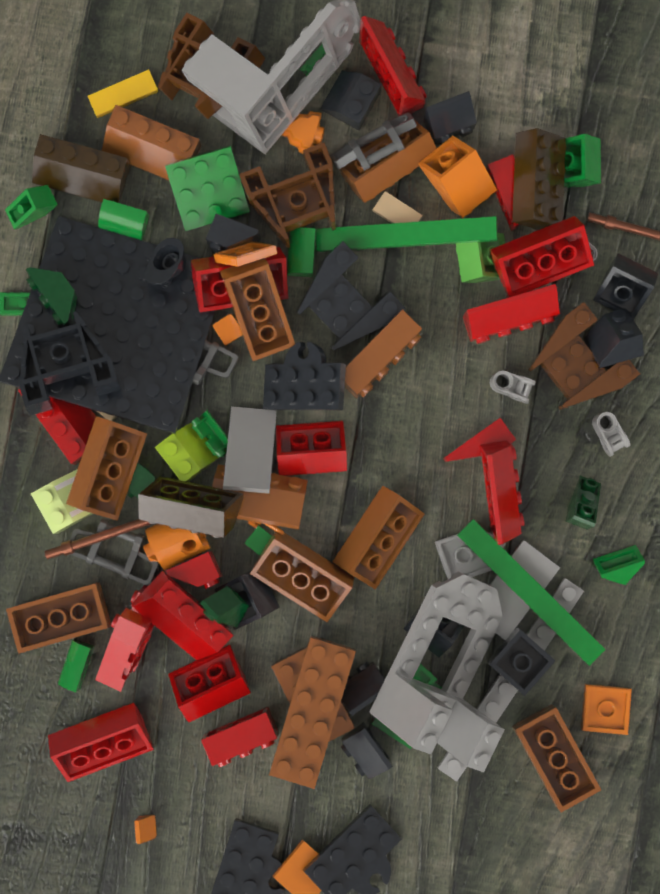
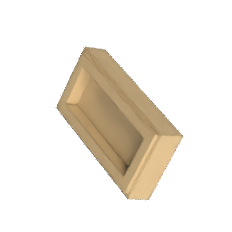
[373,191,423,224]

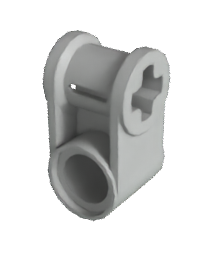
[490,371,536,404]
[592,412,631,457]

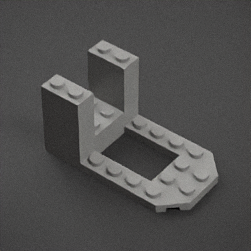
[182,0,361,154]
[369,571,505,772]

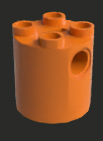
[143,524,210,570]

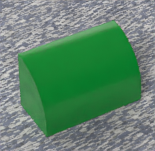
[98,199,150,240]
[287,228,316,277]
[58,639,95,693]

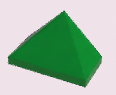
[593,545,645,585]

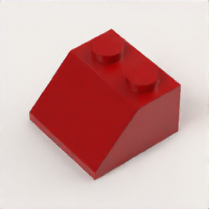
[166,551,223,589]

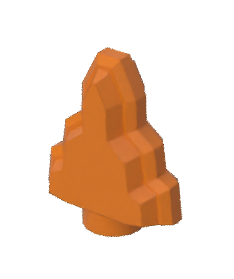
[281,111,325,154]

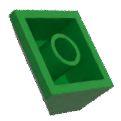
[564,134,601,187]

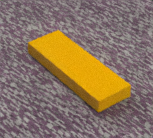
[88,70,158,118]

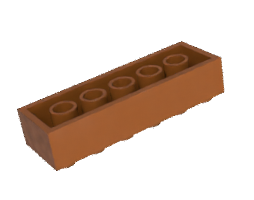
[269,636,356,789]

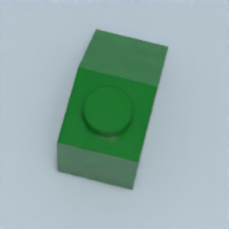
[5,185,57,230]

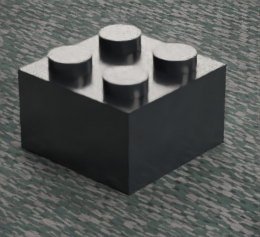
[487,628,555,696]

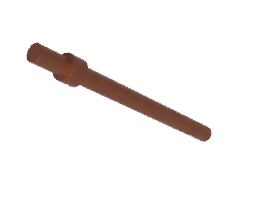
[587,212,660,240]
[45,519,151,559]

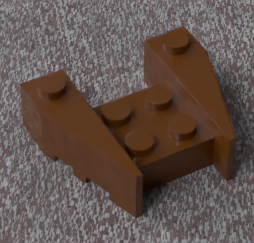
[158,13,265,119]
[239,142,336,248]
[528,302,640,410]

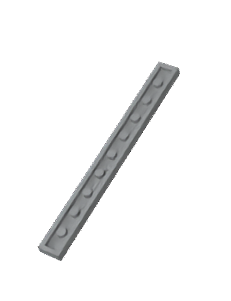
[437,578,584,782]

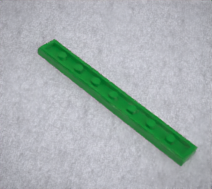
[316,216,498,252]
[457,519,606,666]

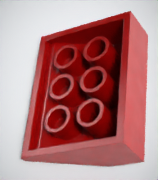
[359,16,427,116]

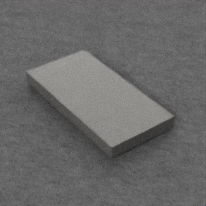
[223,406,277,494]
[490,540,560,640]

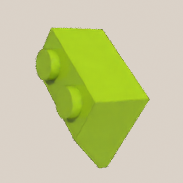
[155,423,218,482]

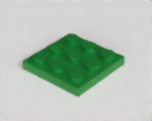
[165,146,250,231]

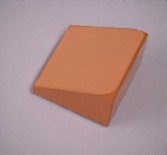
[212,314,243,346]
[134,815,157,844]

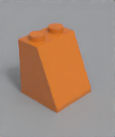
[418,136,497,218]

